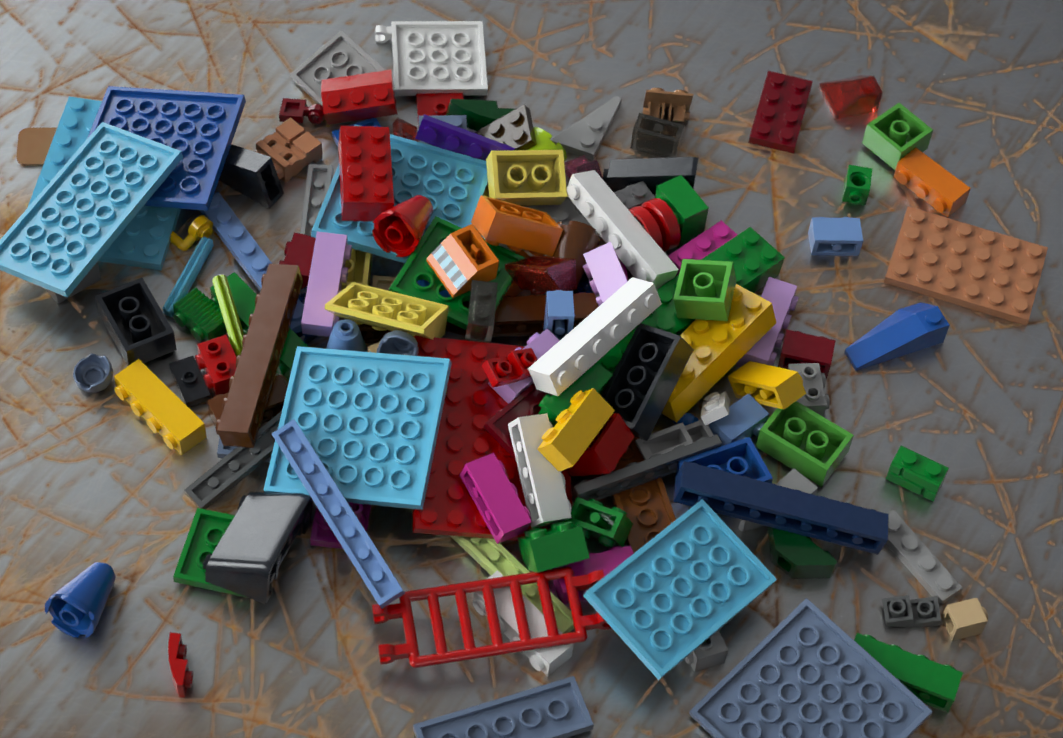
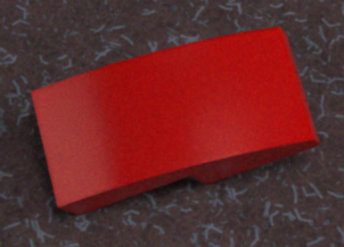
[481,348,538,388]
[168,632,193,698]

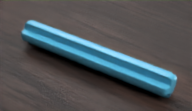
[162,237,214,317]

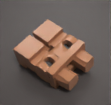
[255,118,323,183]

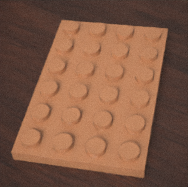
[884,206,1048,326]

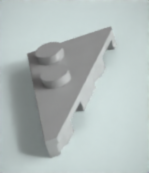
[552,96,622,160]

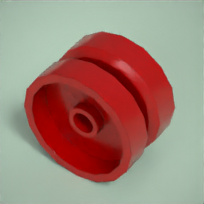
[628,198,681,252]

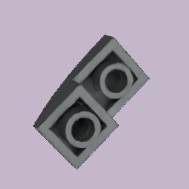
[882,595,942,627]

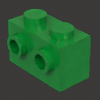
[566,497,634,548]

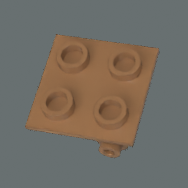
[643,88,693,123]

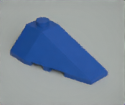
[844,302,950,371]

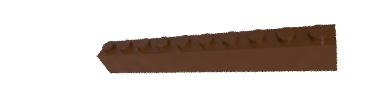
[358,292,597,343]

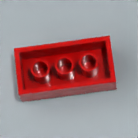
[338,126,394,222]

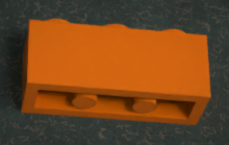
[893,148,971,218]

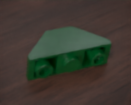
[767,526,838,579]

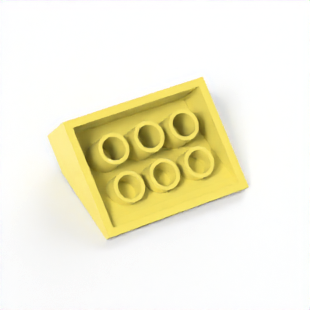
[325,282,449,340]

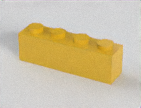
[114,359,207,455]

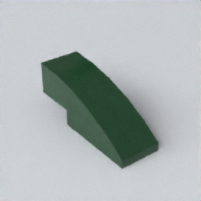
[446,99,515,131]

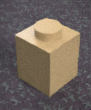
[941,598,988,641]

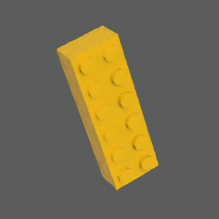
[662,284,777,422]

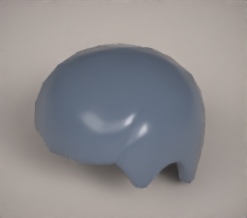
[377,330,419,356]
[73,353,113,393]

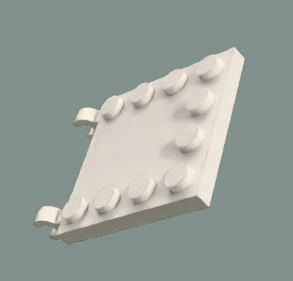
[375,21,488,96]

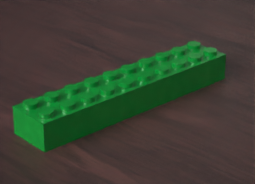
[597,227,785,395]

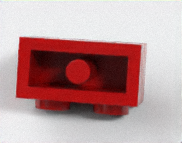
[195,335,237,396]

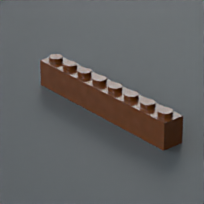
[216,264,303,448]

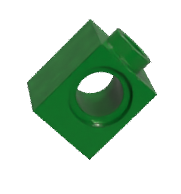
[842,165,872,205]

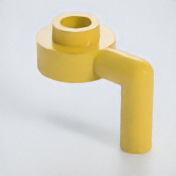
[170,215,213,251]

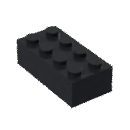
[602,323,694,441]

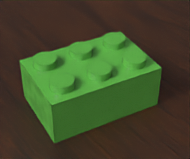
[756,401,854,487]

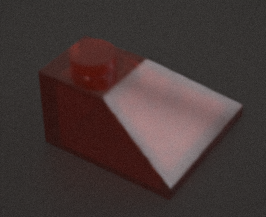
[819,75,883,120]

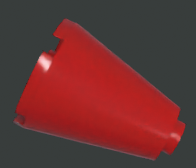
[372,195,433,257]

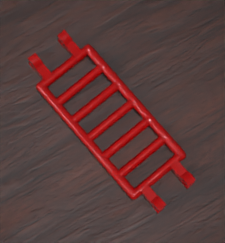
[372,567,612,668]

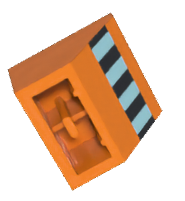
[426,224,499,298]

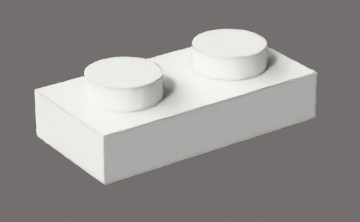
[701,391,730,426]

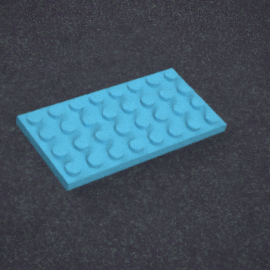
[0,122,183,298]

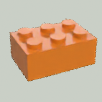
[471,195,563,257]

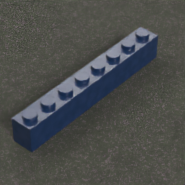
[673,461,889,555]

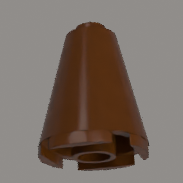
[552,221,601,291]

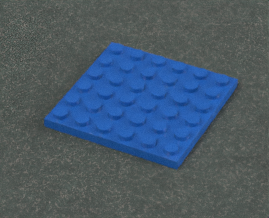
[87,86,246,211]

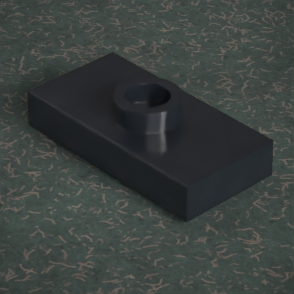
[169,356,211,407]

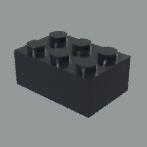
[95,277,177,366]

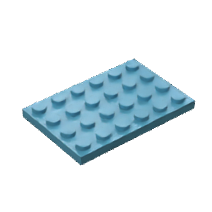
[584,499,777,680]

